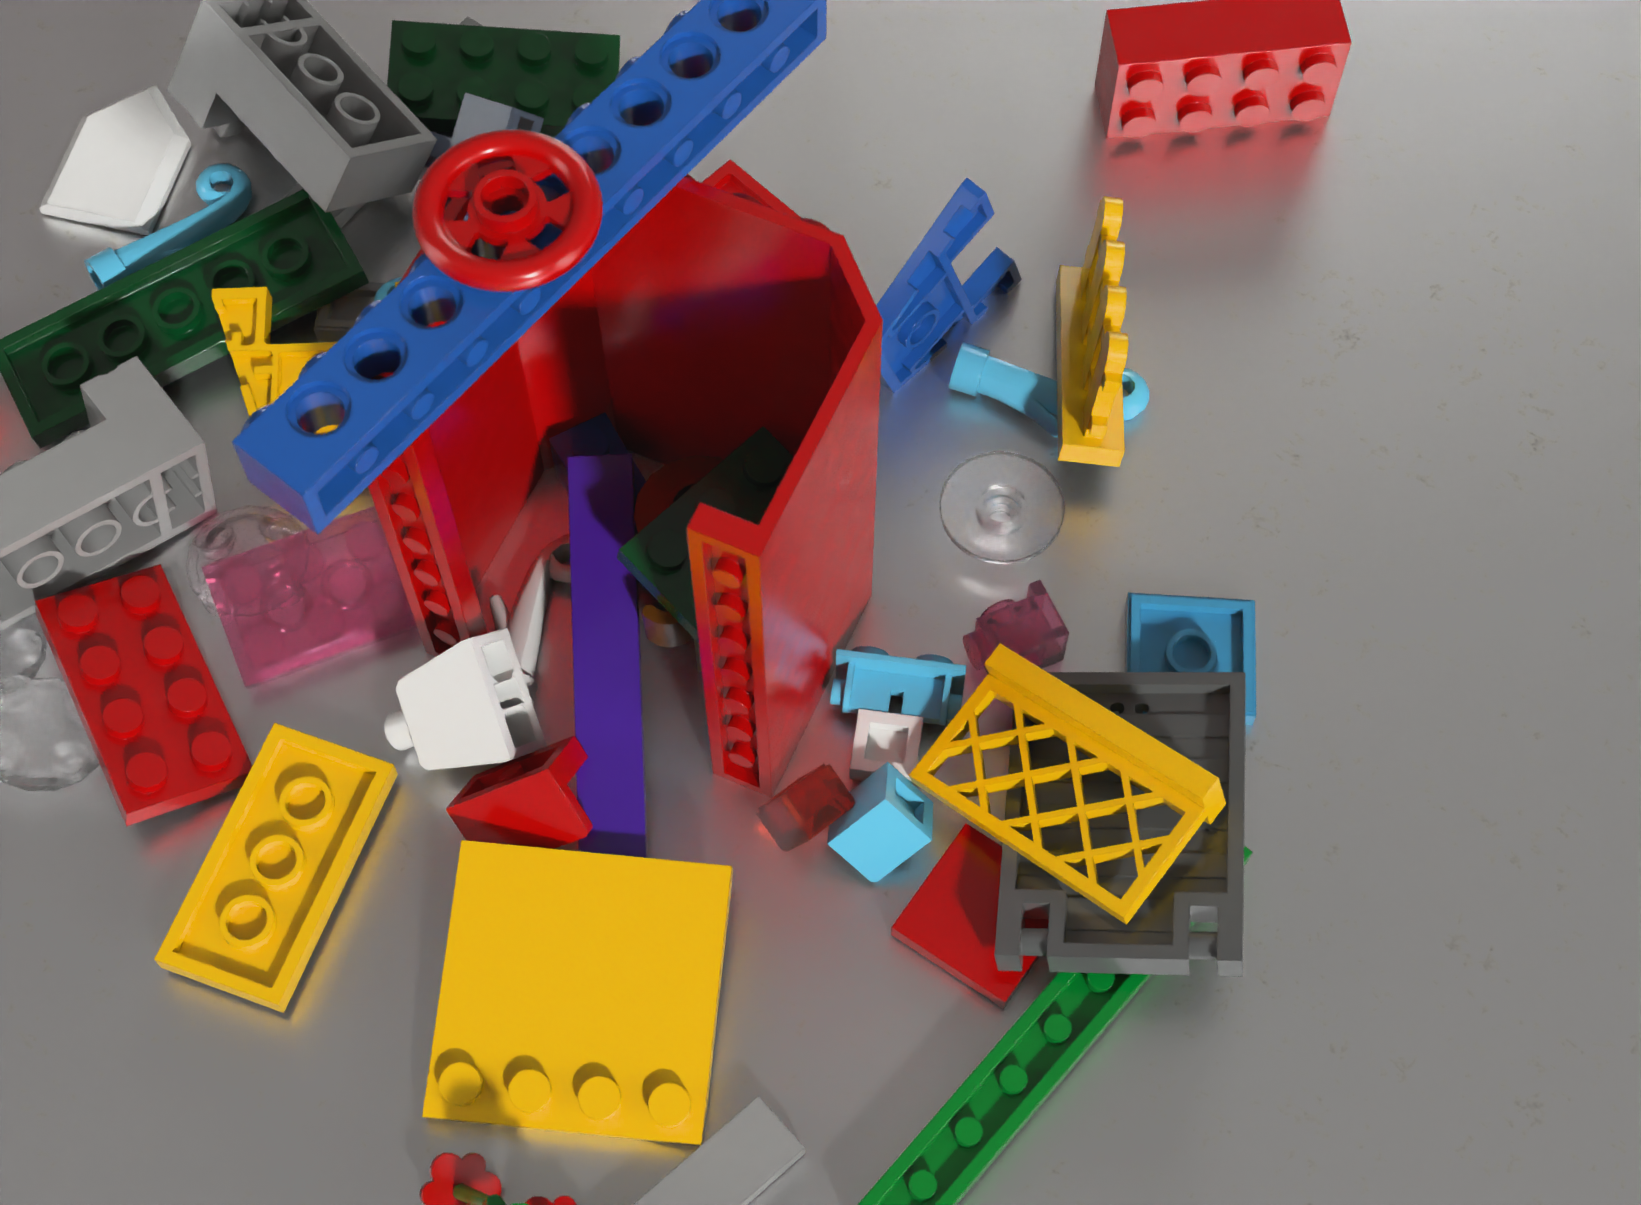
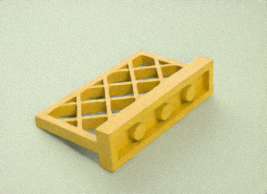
[909,643,1226,925]

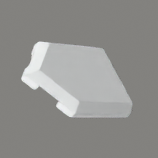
[39,84,191,236]

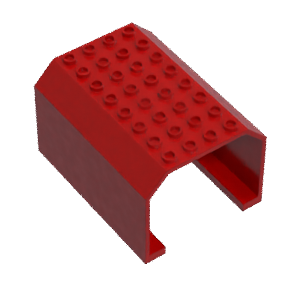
[368,161,883,798]

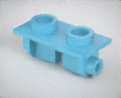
[830,646,967,726]

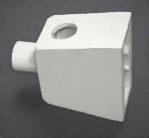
[384,628,547,771]

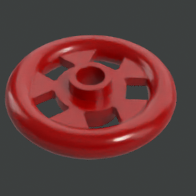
[412,129,603,292]

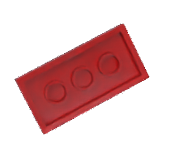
[35,564,252,826]

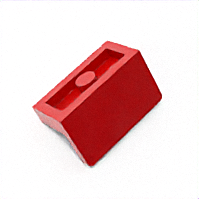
[446,735,593,849]

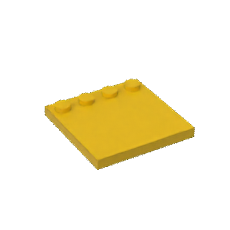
[422,840,733,1146]

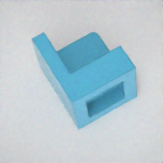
[827,762,933,882]

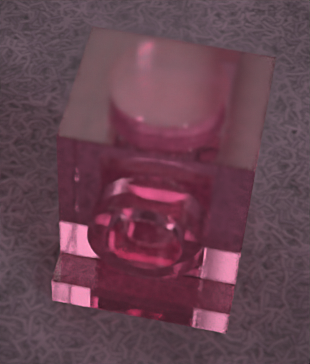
[963,580,1069,674]

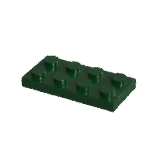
[387,20,620,138]

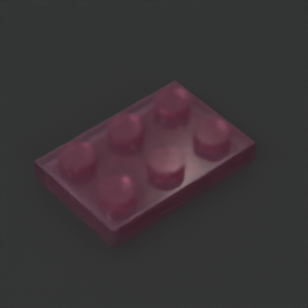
[201,506,417,689]

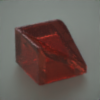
[756,764,855,852]

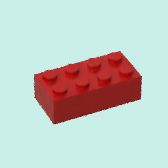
[1095,0,1352,139]

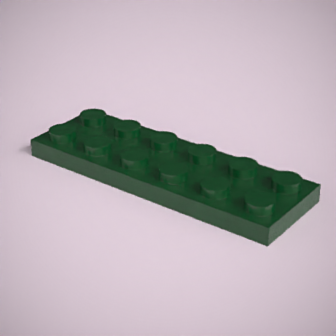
[0,189,369,449]

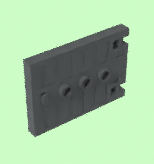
[994,672,1246,977]

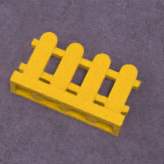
[1056,196,1128,467]

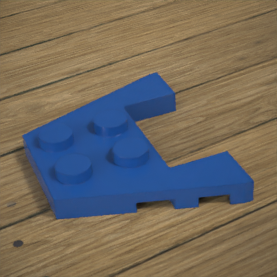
[876,178,1022,393]

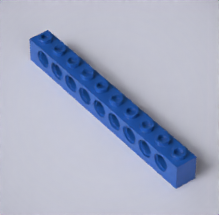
[232,0,827,535]

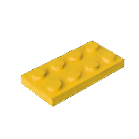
[154,723,398,1013]

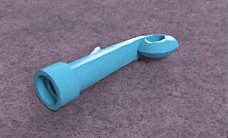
[84,163,252,290]
[949,342,1150,438]

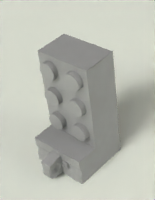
[167,0,437,212]
[0,356,217,631]

